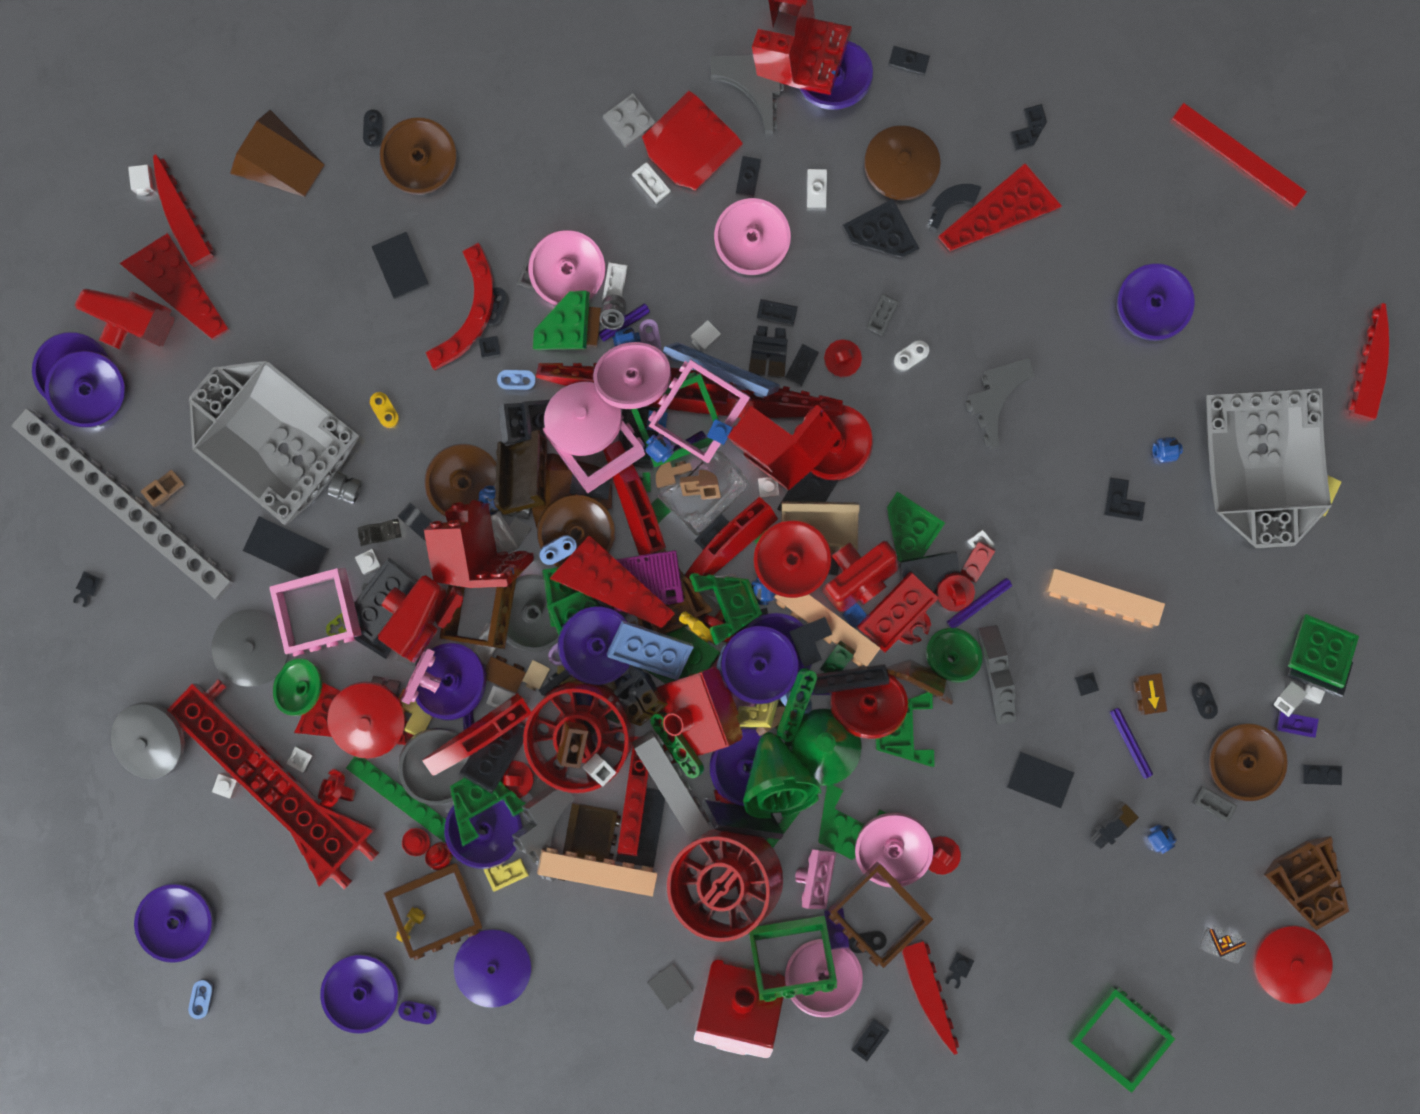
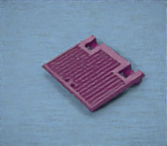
[614,550,684,612]

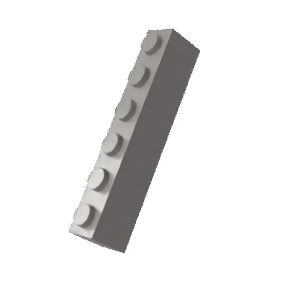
[631,731,711,841]

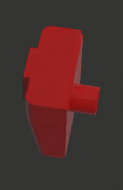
[74,289,174,350]
[822,540,899,612]
[378,575,447,663]
[653,667,743,764]
[694,960,786,1058]

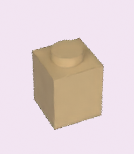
[522,660,551,691]

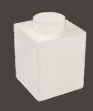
[128,165,154,195]
[691,320,721,352]
[355,549,382,575]
[1274,682,1307,717]
[582,754,616,787]
[212,773,240,798]

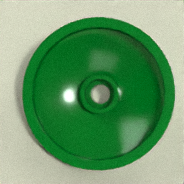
[926,628,983,682]
[273,658,322,716]

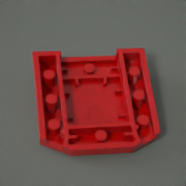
[642,91,743,191]

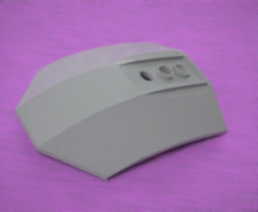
[189,361,359,525]
[1206,388,1332,548]

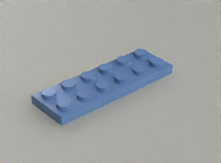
[663,342,780,398]

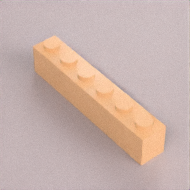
[1046,569,1165,629]
[774,594,880,668]
[537,847,657,897]

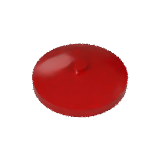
[797,405,873,480]
[754,521,831,598]
[830,667,908,739]
[327,681,406,758]
[1254,925,1333,1004]

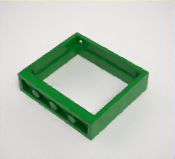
[631,372,720,467]
[748,916,837,1002]
[1068,987,1175,1093]

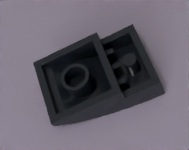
[498,400,550,444]
[618,407,659,469]

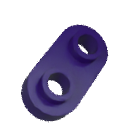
[398,1000,437,1025]

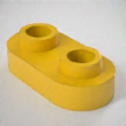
[370,392,399,428]

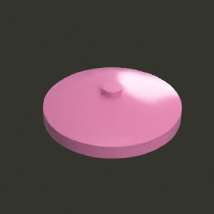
[714,198,791,275]
[528,230,605,305]
[593,342,671,409]
[544,382,622,456]
[855,813,933,887]
[785,939,863,1017]

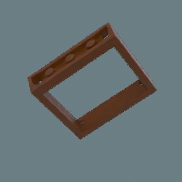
[439,578,517,649]
[828,862,933,968]
[383,863,482,960]

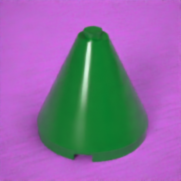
[785,708,862,786]
[743,732,821,819]

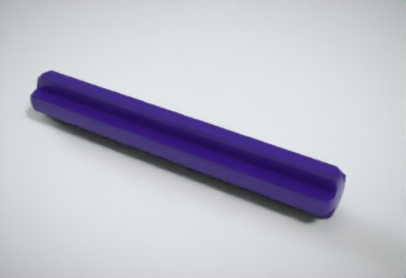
[947,578,1012,628]
[1110,708,1153,779]

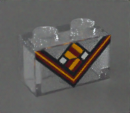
[1198,925,1246,964]

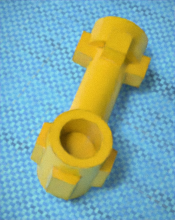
[395,907,425,943]

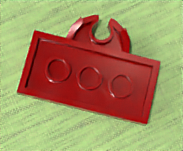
[857,572,939,653]

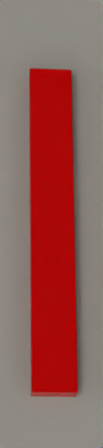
[1172,103,1307,208]

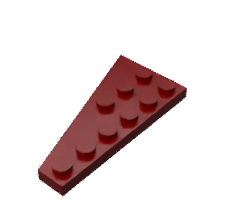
[938,163,1062,252]
[119,233,229,340]
[550,536,675,628]

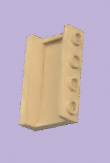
[781,501,859,553]

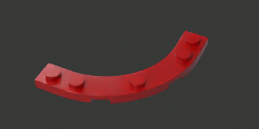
[425,242,494,370]

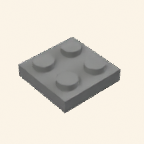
[603,94,655,147]

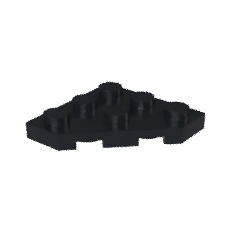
[842,199,920,259]

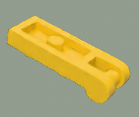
[679,611,715,645]

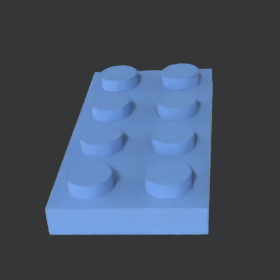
[607,620,693,680]

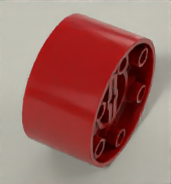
[523,680,635,793]
[667,829,783,942]

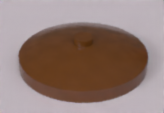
[380,117,457,195]
[864,125,941,200]
[424,444,497,516]
[537,494,615,568]
[1209,724,1288,801]

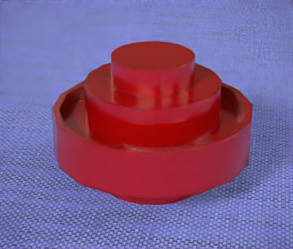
[402,828,431,857]
[425,842,453,870]

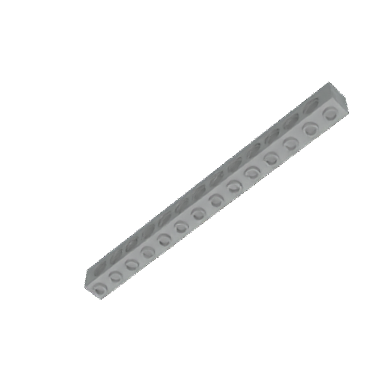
[11,408,234,600]

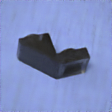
[357,519,402,546]

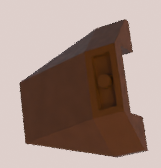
[532,453,612,529]

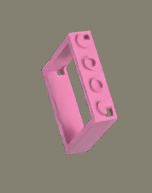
[648,359,750,463]
[543,415,645,493]
[269,568,362,657]

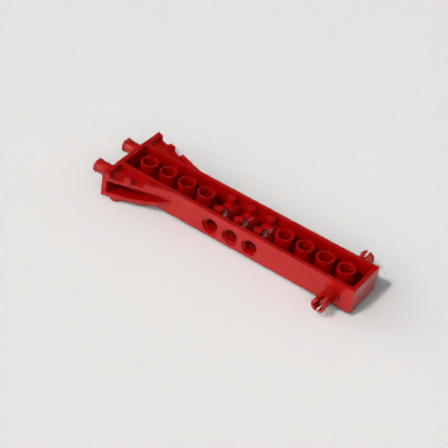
[167,679,380,890]

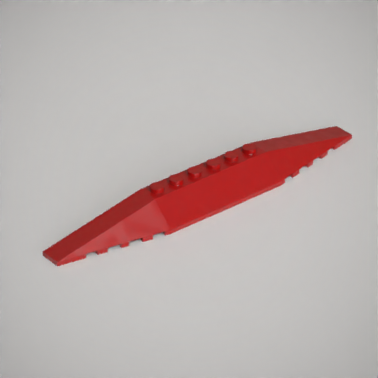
[536,363,843,418]

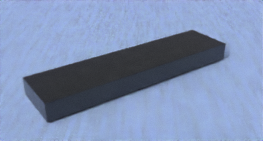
[813,664,890,695]

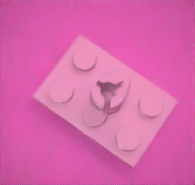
[400,648,442,704]
[795,849,837,909]

